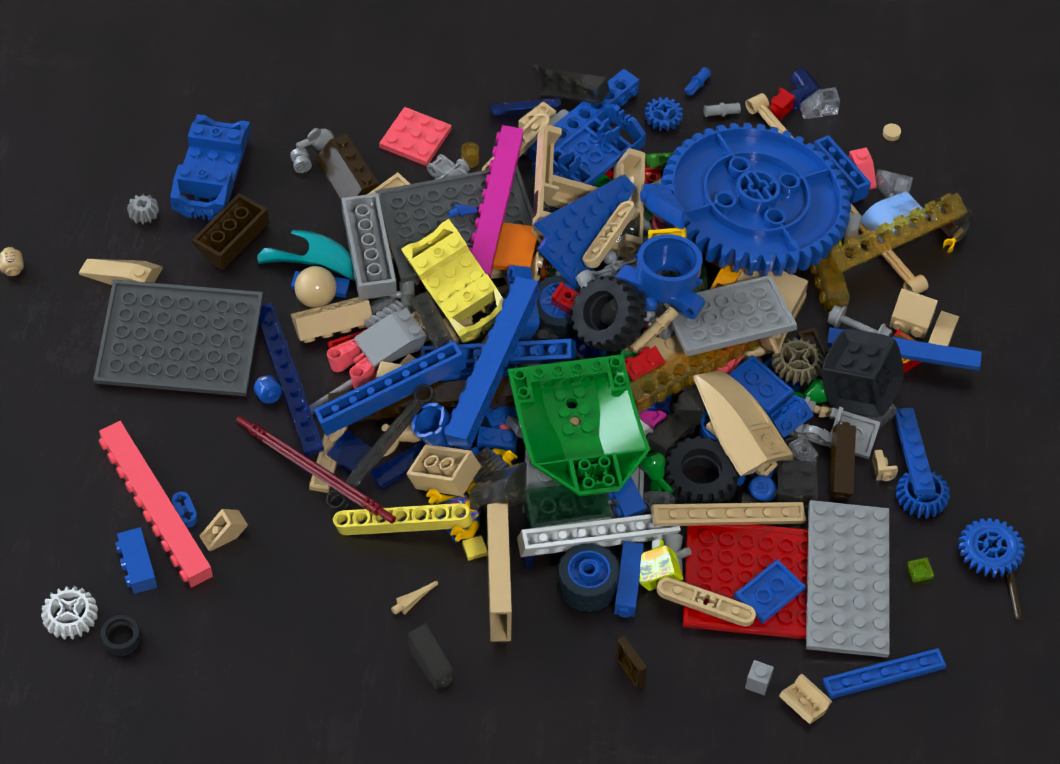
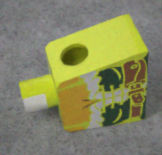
[639,539,683,591]

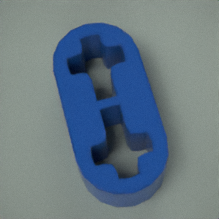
[172,491,198,528]

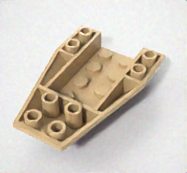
[693,370,793,476]

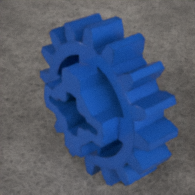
[644,97,683,131]

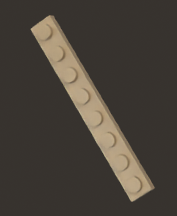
[651,502,806,526]

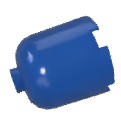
[412,403,453,448]

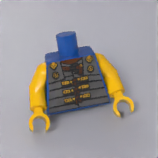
[466,447,518,499]

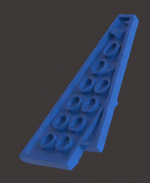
[534,174,636,289]

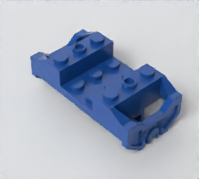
[532,104,646,187]
[170,114,251,221]

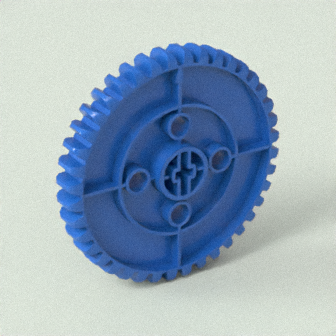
[661,123,851,277]

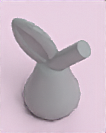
[296,128,334,151]

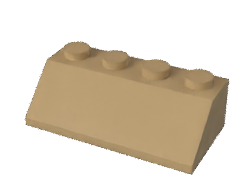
[290,297,372,343]

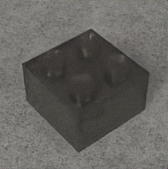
[775,461,818,508]

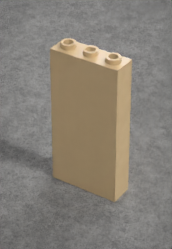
[487,502,512,642]

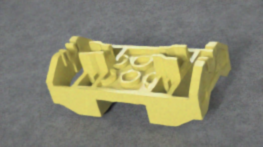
[401,219,504,343]

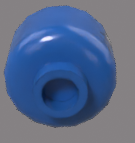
[254,375,282,404]
[749,475,777,502]

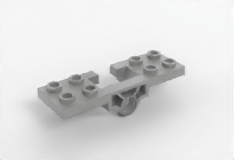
[776,395,881,459]

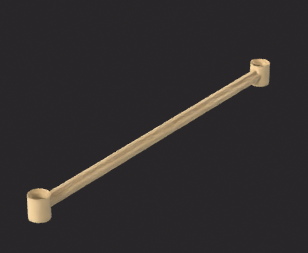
[746,93,928,294]

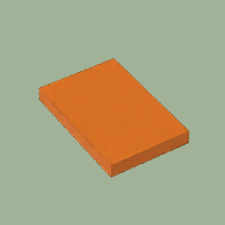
[493,222,538,271]

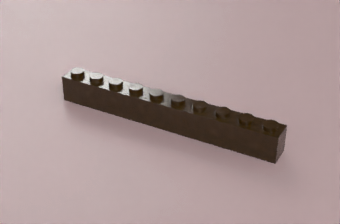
[328,376,515,422]

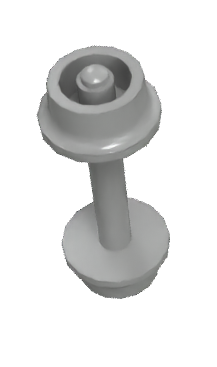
[827,305,892,337]

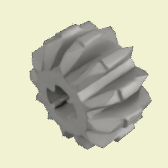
[127,194,159,225]

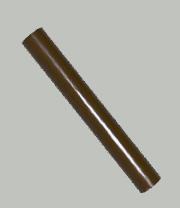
[1005,568,1023,620]

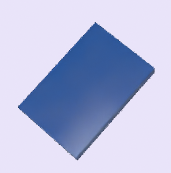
[728,355,794,415]
[734,559,806,625]

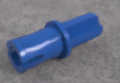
[684,67,711,96]

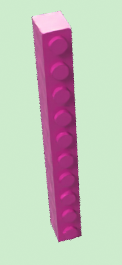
[469,125,524,278]

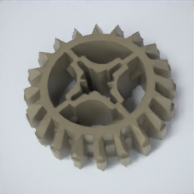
[772,337,823,386]

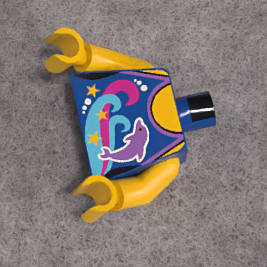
[426,489,486,543]

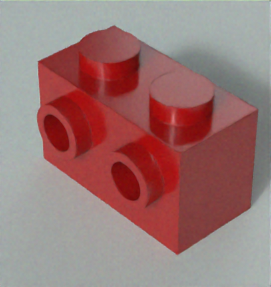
[624,346,666,386]

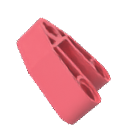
[327,339,379,389]

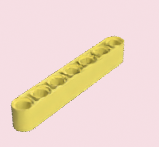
[333,503,473,535]

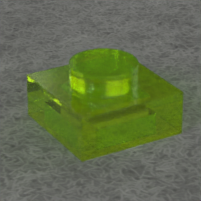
[907,557,934,582]

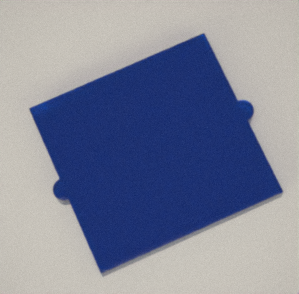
[327,430,372,473]

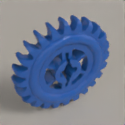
[958,518,1025,578]

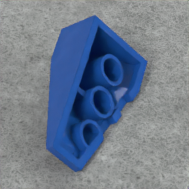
[640,183,686,229]

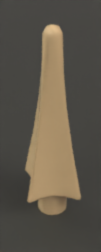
[391,581,438,615]

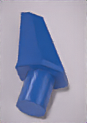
[448,204,478,218]

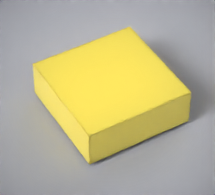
[462,535,488,561]

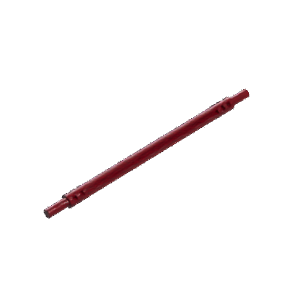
[236,416,396,524]

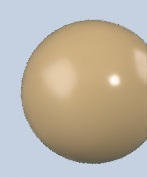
[295,266,337,308]

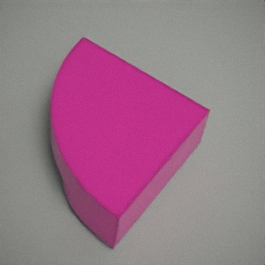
[639,410,666,429]

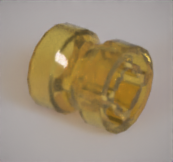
[461,142,479,167]

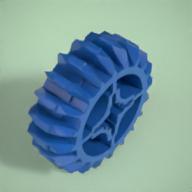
[896,471,950,519]

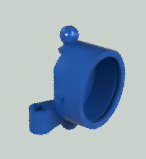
[615,234,705,319]

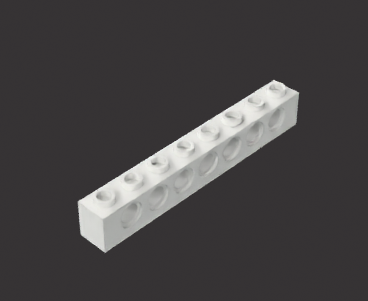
[517,514,681,557]

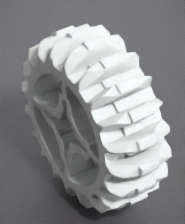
[41,585,98,640]

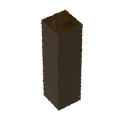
[829,422,856,499]

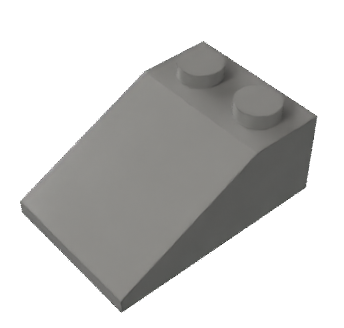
[354,308,427,367]

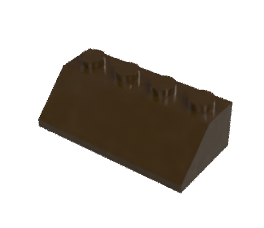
[315,133,379,201]
[192,193,269,270]

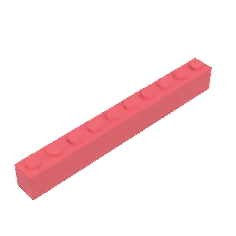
[99,421,213,588]

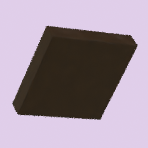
[616,636,647,689]

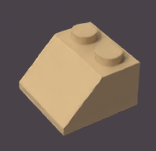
[889,288,938,339]

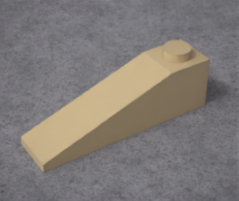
[79,259,163,285]

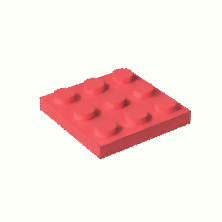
[379,107,452,166]

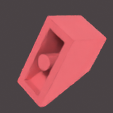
[849,147,877,189]

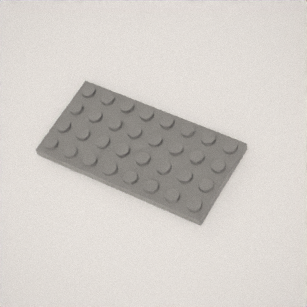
[806,500,889,658]

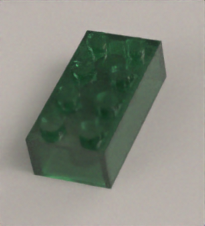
[522,485,611,529]

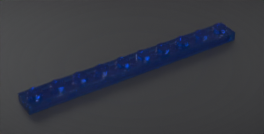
[259,303,325,456]

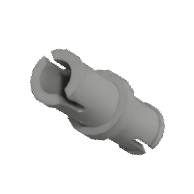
[704,102,741,117]

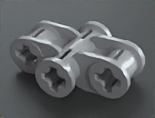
[426,154,470,180]

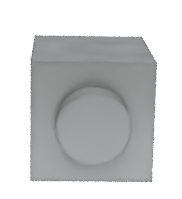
[745,660,774,696]

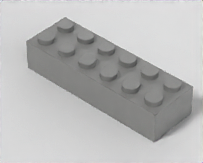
[341,193,396,300]

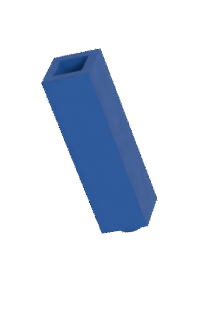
[614,541,644,617]

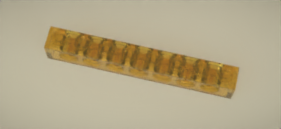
[827,193,968,276]
[630,339,760,412]

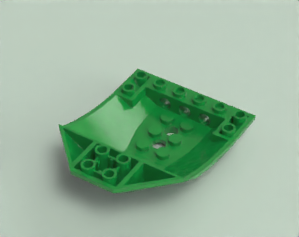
[508,354,651,497]

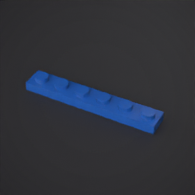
[893,408,936,495]

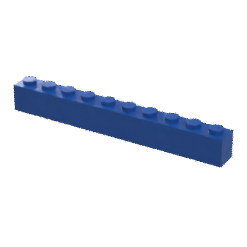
[444,277,541,450]

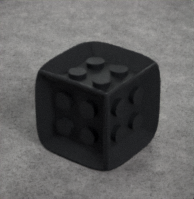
[822,329,904,417]

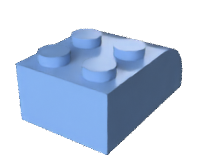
[861,191,930,245]

